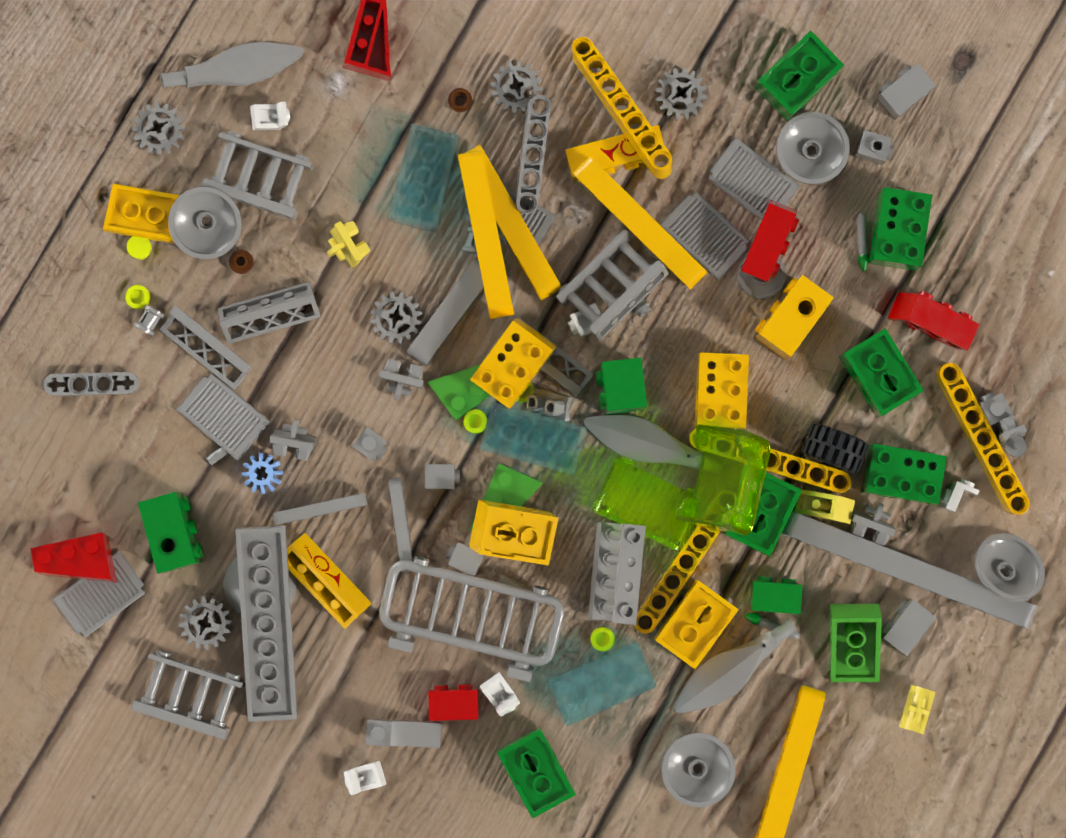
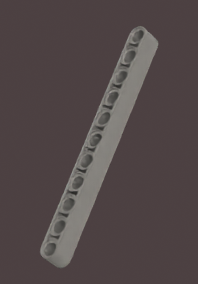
[781,511,1038,629]

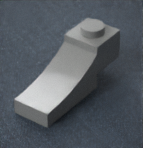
[365,719,442,748]

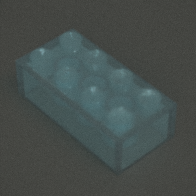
[388,124,460,233]
[480,402,587,476]
[547,640,657,726]

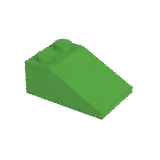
[829,604,882,682]

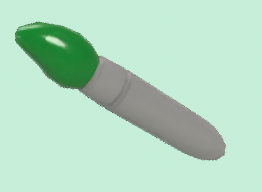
[857,212,869,272]
[744,613,800,639]

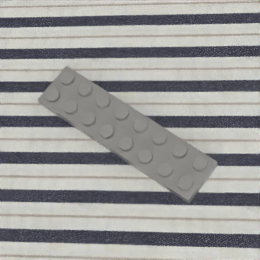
[235,526,298,722]

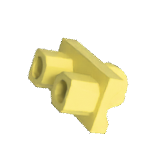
[327,221,370,268]
[899,685,936,734]

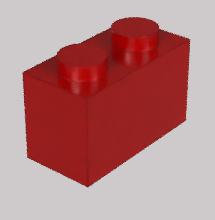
[428,684,479,721]

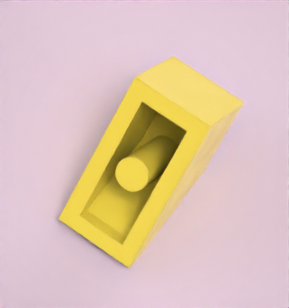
[795,489,855,524]

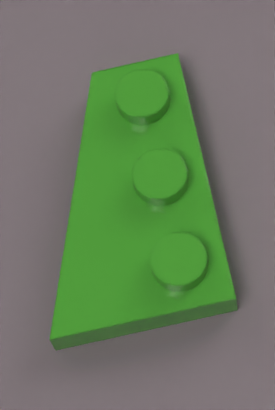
[428,364,491,421]
[470,464,543,531]

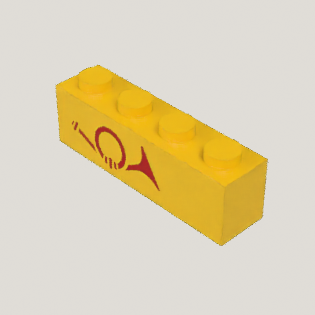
[565,125,664,183]
[287,533,372,629]

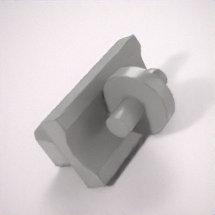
[379,359,424,401]
[527,387,572,421]
[995,415,1027,458]
[269,419,317,461]
[850,503,896,546]

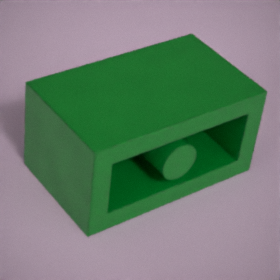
[749,576,802,614]

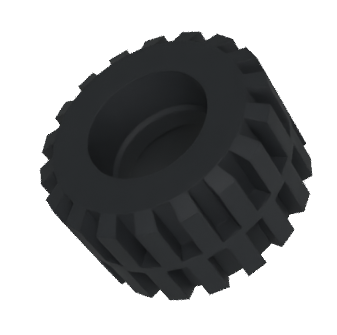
[801,423,869,474]

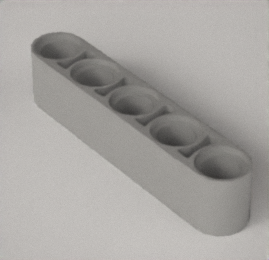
[515,95,551,214]
[406,257,484,367]

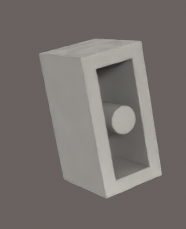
[877,63,936,120]
[881,599,937,656]

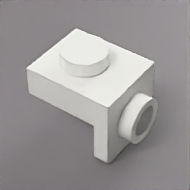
[250,101,290,130]
[567,303,601,338]
[941,479,979,512]
[480,672,520,717]
[344,761,386,795]

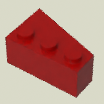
[342,0,391,81]
[741,199,799,282]
[887,291,980,351]
[30,532,117,583]

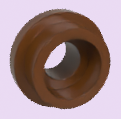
[448,88,472,112]
[229,250,254,274]

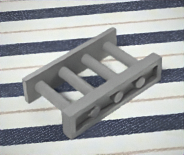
[201,131,314,221]
[556,229,669,342]
[588,521,646,625]
[131,650,245,740]

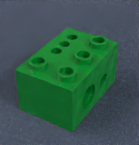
[754,30,844,122]
[868,187,933,271]
[838,328,924,418]
[596,357,647,415]
[861,444,947,505]
[723,469,802,556]
[138,492,204,574]
[497,726,576,819]

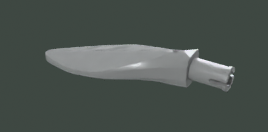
[160,42,304,89]
[582,415,723,476]
[674,619,797,713]

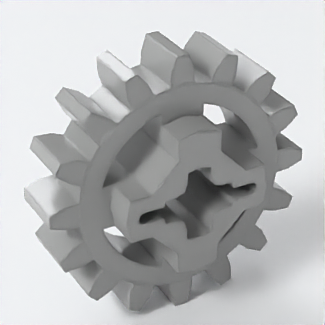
[491,61,543,114]
[655,68,707,121]
[132,102,186,156]
[370,292,423,344]
[179,597,233,650]

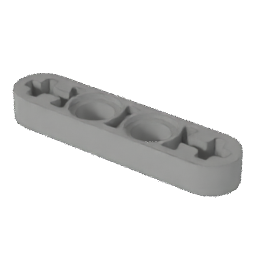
[43,372,140,396]
[389,477,413,573]
[273,493,368,525]

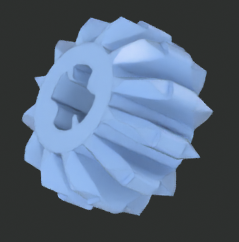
[241,453,283,494]

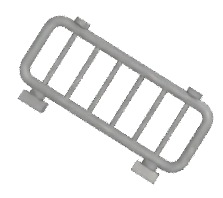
[379,556,565,682]

